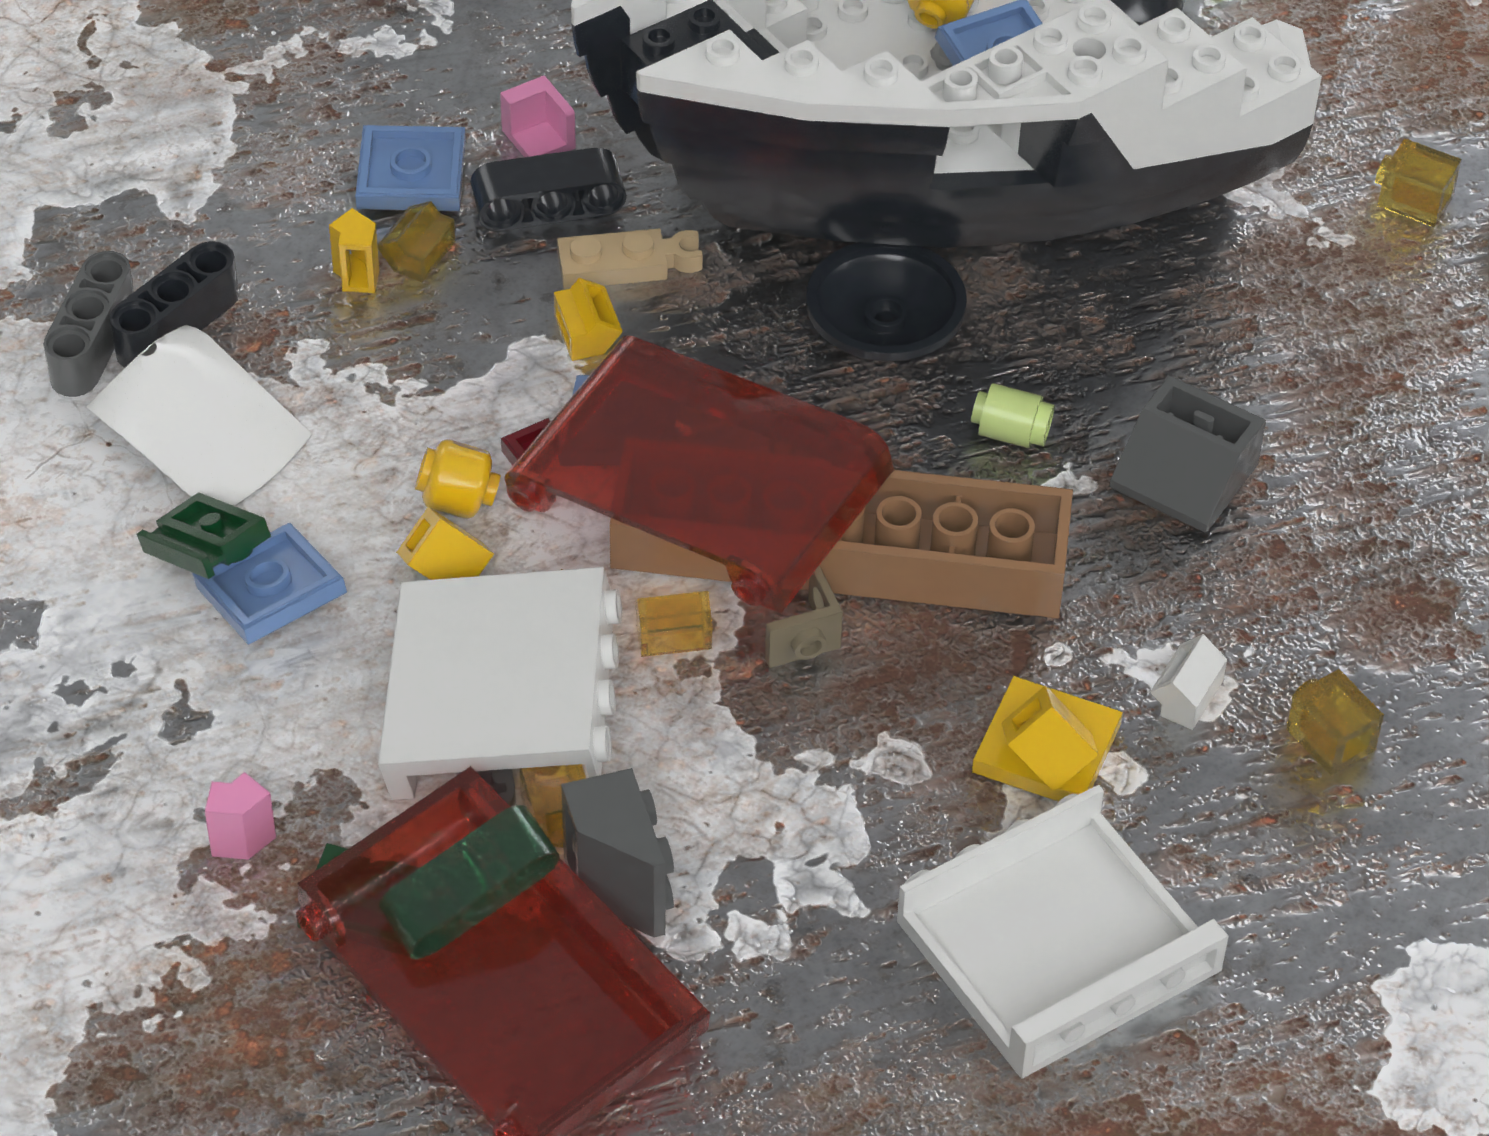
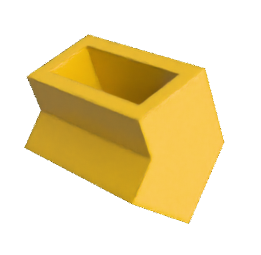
[329,208,379,293]
[554,277,623,361]

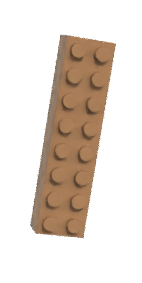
[610,441,1073,618]

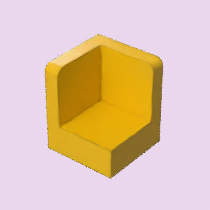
[396,506,494,580]
[1001,685,1099,791]

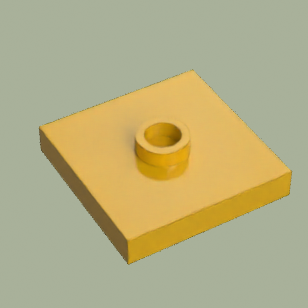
[972,676,1123,801]

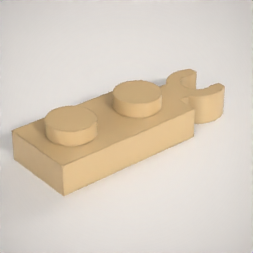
[557,228,703,289]

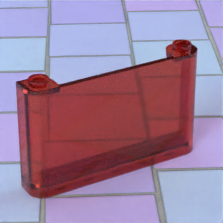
[504,336,894,614]
[296,766,710,1136]

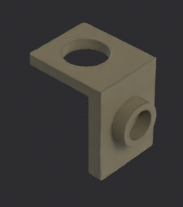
[765,564,843,668]

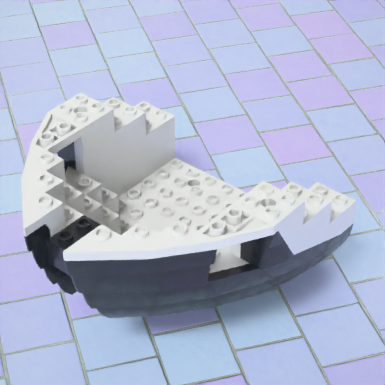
[571,0,1322,248]

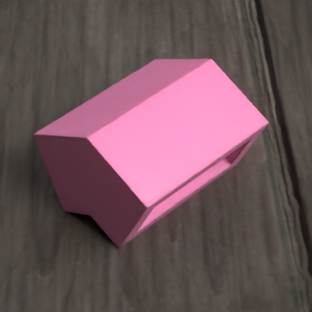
[205,772,276,860]

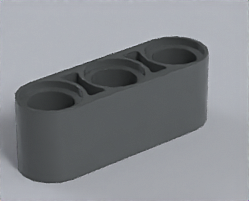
[43,251,134,397]

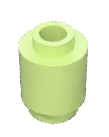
[971,383,1055,449]

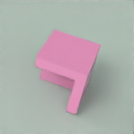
[500,75,576,157]

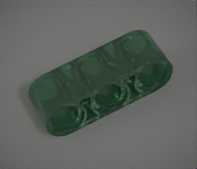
[379,805,560,959]

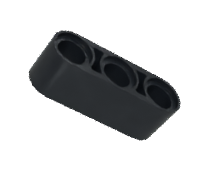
[470,148,627,231]
[110,241,239,368]

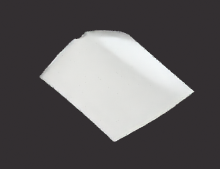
[86,325,312,506]

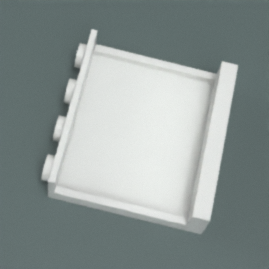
[378,567,622,800]
[897,784,1229,1079]

